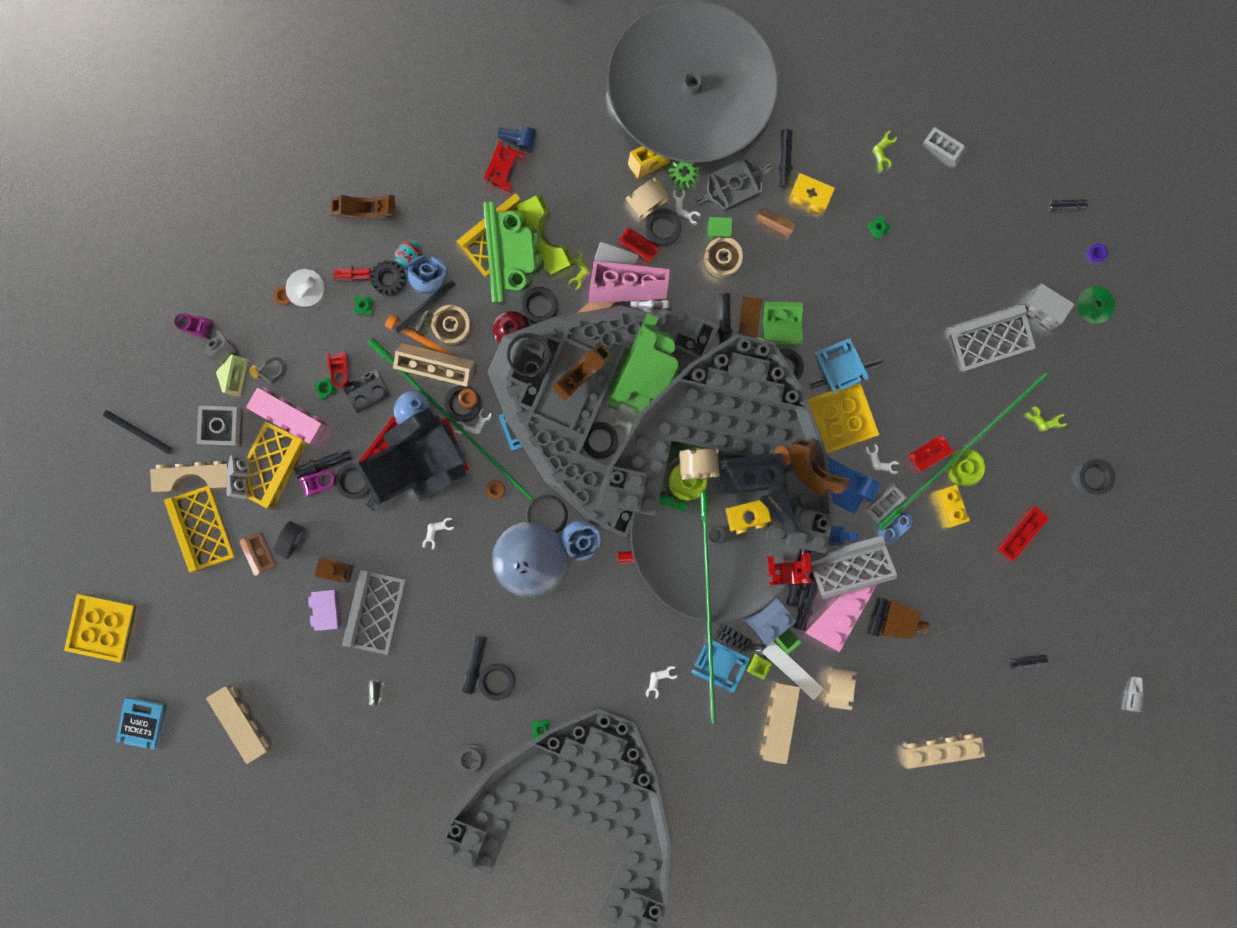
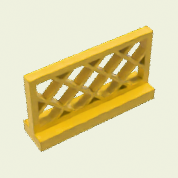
[456,193,544,277]
[246,421,307,510]
[164,486,234,573]

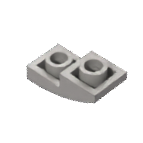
[594,242,639,265]
[226,455,250,499]

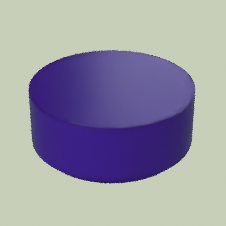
[1087,243,1108,263]

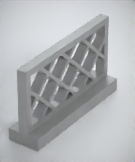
[948,304,1036,371]
[810,535,897,599]
[342,570,405,655]

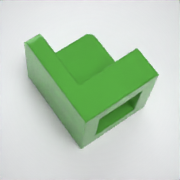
[708,217,732,239]
[774,628,802,655]

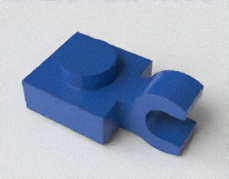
[828,526,858,546]

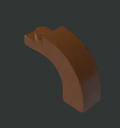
[330,195,396,220]
[552,342,613,401]
[791,438,851,495]

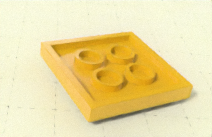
[807,383,879,453]
[64,594,135,663]

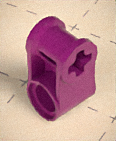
[174,313,213,339]
[298,471,336,498]

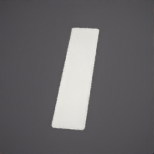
[763,642,823,700]

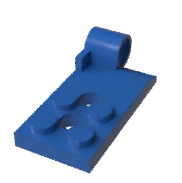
[828,457,882,515]

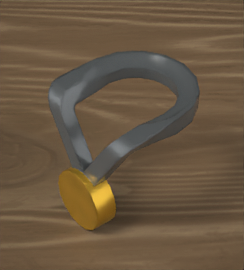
[249,357,286,383]

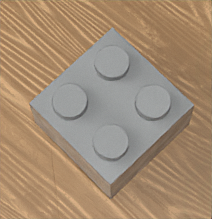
[1024,283,1074,328]
[197,405,241,447]

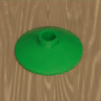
[1077,286,1115,324]

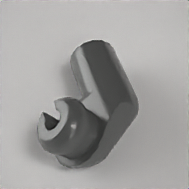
[747,643,770,660]

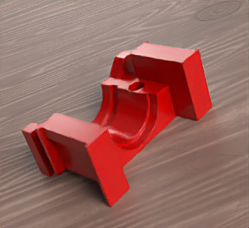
[483,140,527,194]
[764,553,812,586]

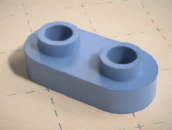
[878,512,913,544]

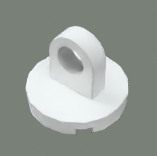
[286,269,324,307]

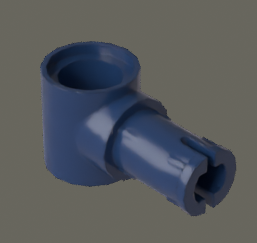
[497,126,537,150]

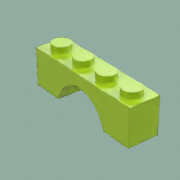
[517,194,575,275]

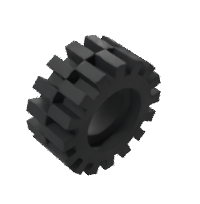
[370,260,406,296]
[715,624,753,654]

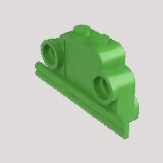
[483,201,542,302]
[606,313,680,408]

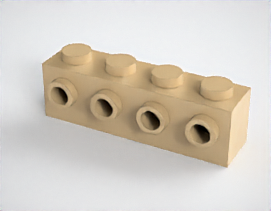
[393,343,475,387]
[760,682,800,764]
[206,685,270,764]
[902,733,985,769]

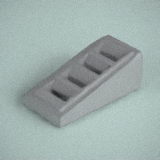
[924,127,967,165]
[866,482,907,523]

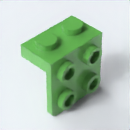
[763,302,803,345]

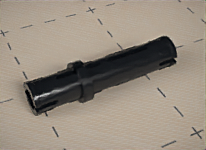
[778,129,793,188]
[718,293,733,344]
[293,447,352,479]
[786,549,812,607]
[793,573,818,631]
[461,635,488,694]

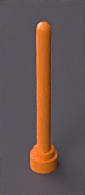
[385,313,458,357]

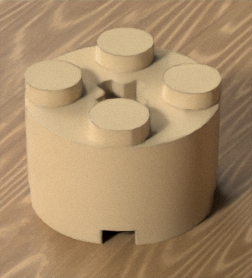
[625,176,669,219]
[704,237,743,279]
[431,305,471,346]
[680,449,720,479]
[825,669,857,710]

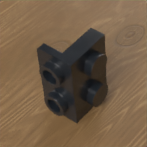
[344,370,390,413]

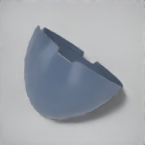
[492,522,568,598]

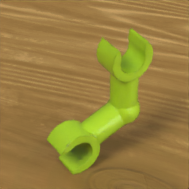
[874,131,897,171]
[569,250,590,291]
[1026,407,1067,431]

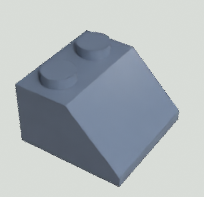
[743,598,796,646]

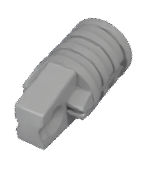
[1126,677,1146,713]

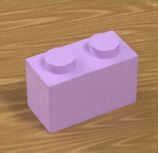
[308,590,340,631]

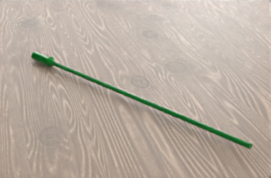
[368,337,533,500]
[878,373,1048,531]
[700,491,716,724]

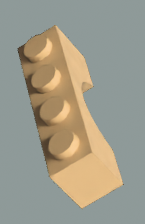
[150,461,228,493]

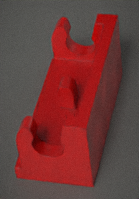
[618,227,660,264]
[907,435,954,473]

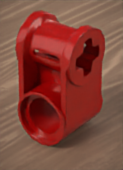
[326,350,350,389]

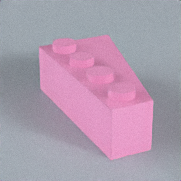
[589,261,670,303]
[246,387,327,446]
[804,576,877,652]

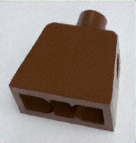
[314,557,354,584]
[881,600,929,639]

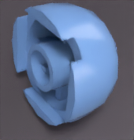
[407,255,446,293]
[393,391,432,424]
[561,521,601,560]

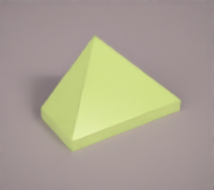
[216,355,248,396]

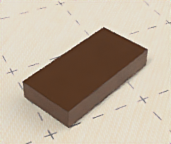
[738,296,762,337]

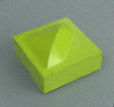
[747,654,773,680]

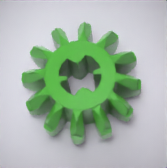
[668,161,700,190]

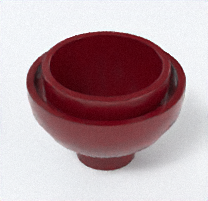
[492,311,530,344]

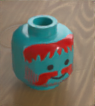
[395,240,423,269]

